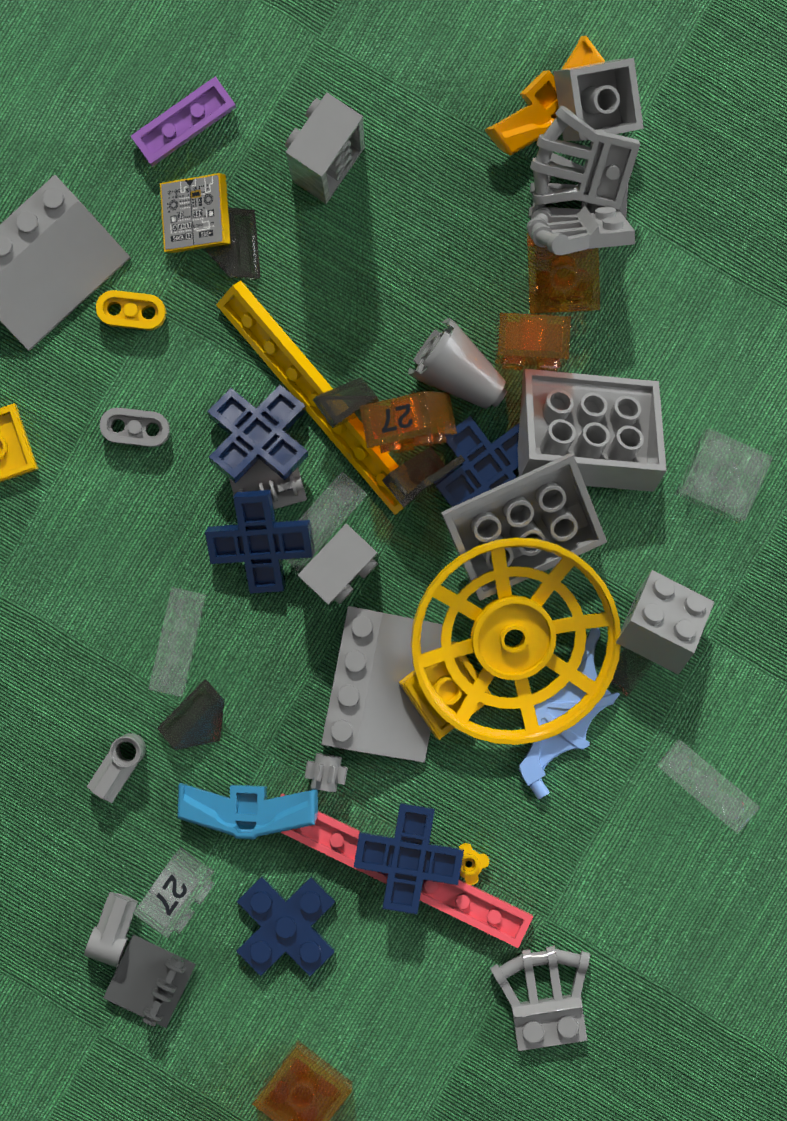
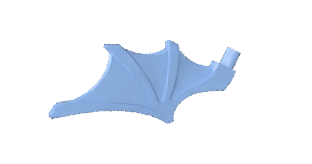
[518,628,620,800]

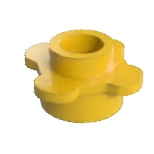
[459,843,489,885]

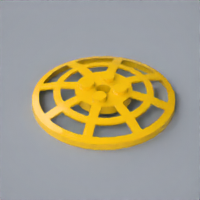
[410,537,621,745]

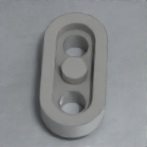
[100,408,170,447]

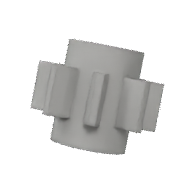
[304,753,348,792]

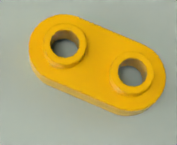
[96,290,166,331]

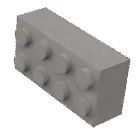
[284,92,365,204]

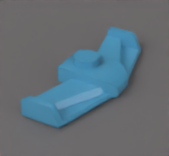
[177,783,318,840]

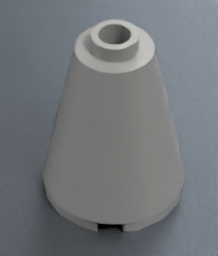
[408,318,507,409]

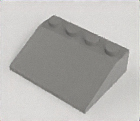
[0,175,131,351]
[518,369,666,492]
[441,453,607,600]
[321,606,442,762]

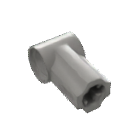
[87,733,146,803]
[84,892,138,968]

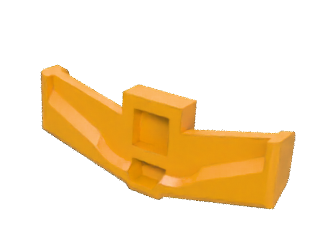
[485,36,605,156]

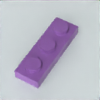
[131,76,236,167]

